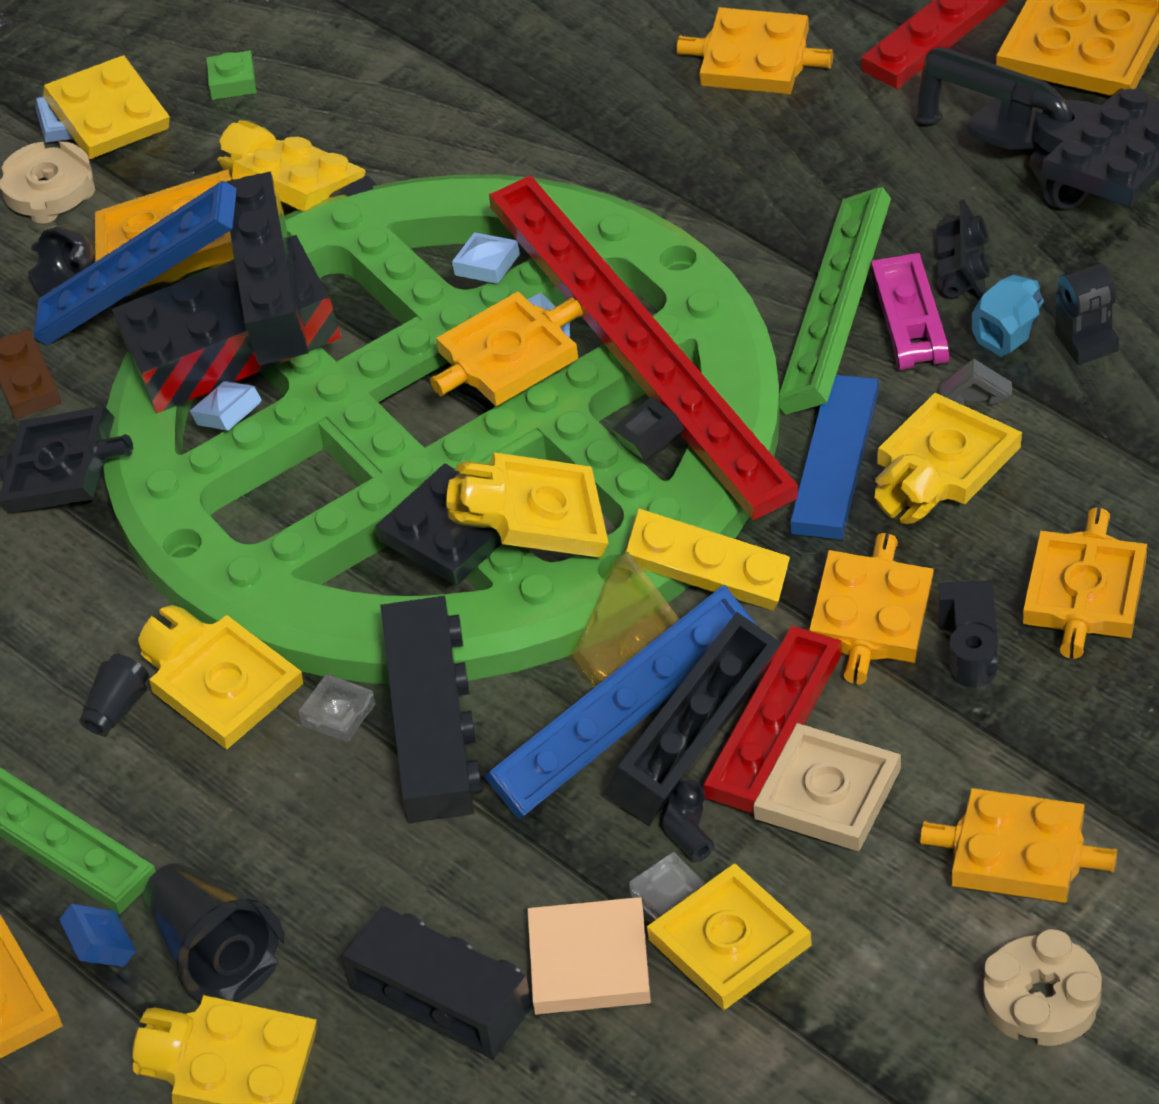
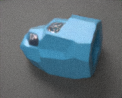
[972,275,1044,357]

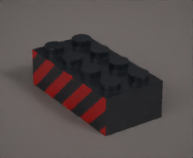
[112,235,342,414]

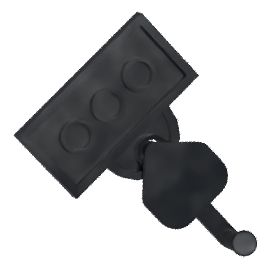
[915,47,1159,207]

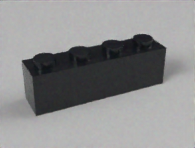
[227,171,309,365]
[380,595,482,823]
[604,612,782,826]

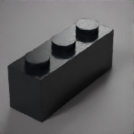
[342,906,532,1060]

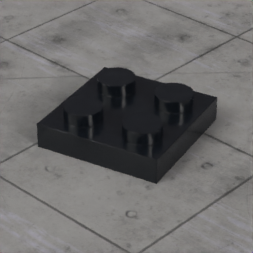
[375,463,502,586]

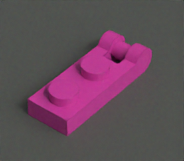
[871,253,949,371]

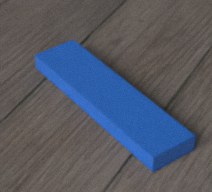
[791,375,879,540]

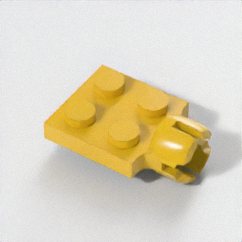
[217,120,365,211]
[875,393,1022,524]
[446,452,609,558]
[138,605,303,750]
[132,995,317,1104]

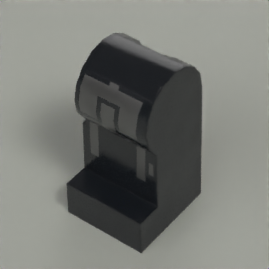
[1055,263,1119,365]
[938,580,998,688]

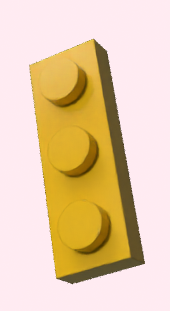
[622,509,790,611]

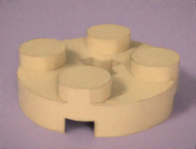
[0,141,95,224]
[984,929,1102,1046]

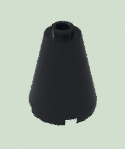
[143,863,285,1002]

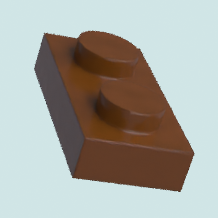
[0,329,61,420]

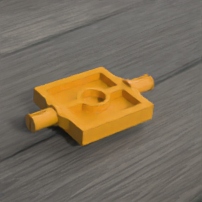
[677,7,833,94]
[430,292,583,406]
[1023,508,1147,659]
[809,533,934,685]
[920,788,1118,903]

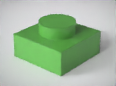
[206,50,257,100]

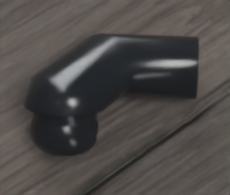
[662,780,714,862]

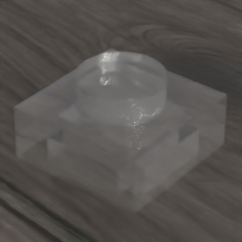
[298,673,375,743]
[629,852,706,920]

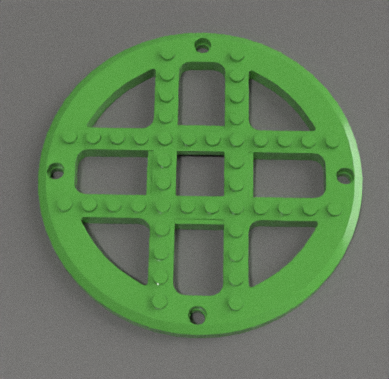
[103,174,780,684]

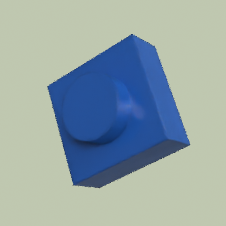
[59,904,136,967]

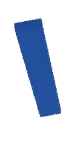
[34,181,237,345]
[484,585,756,820]

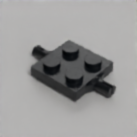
[0,406,134,514]

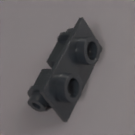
[937,199,990,299]

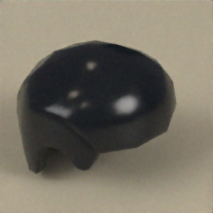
[28,224,95,297]

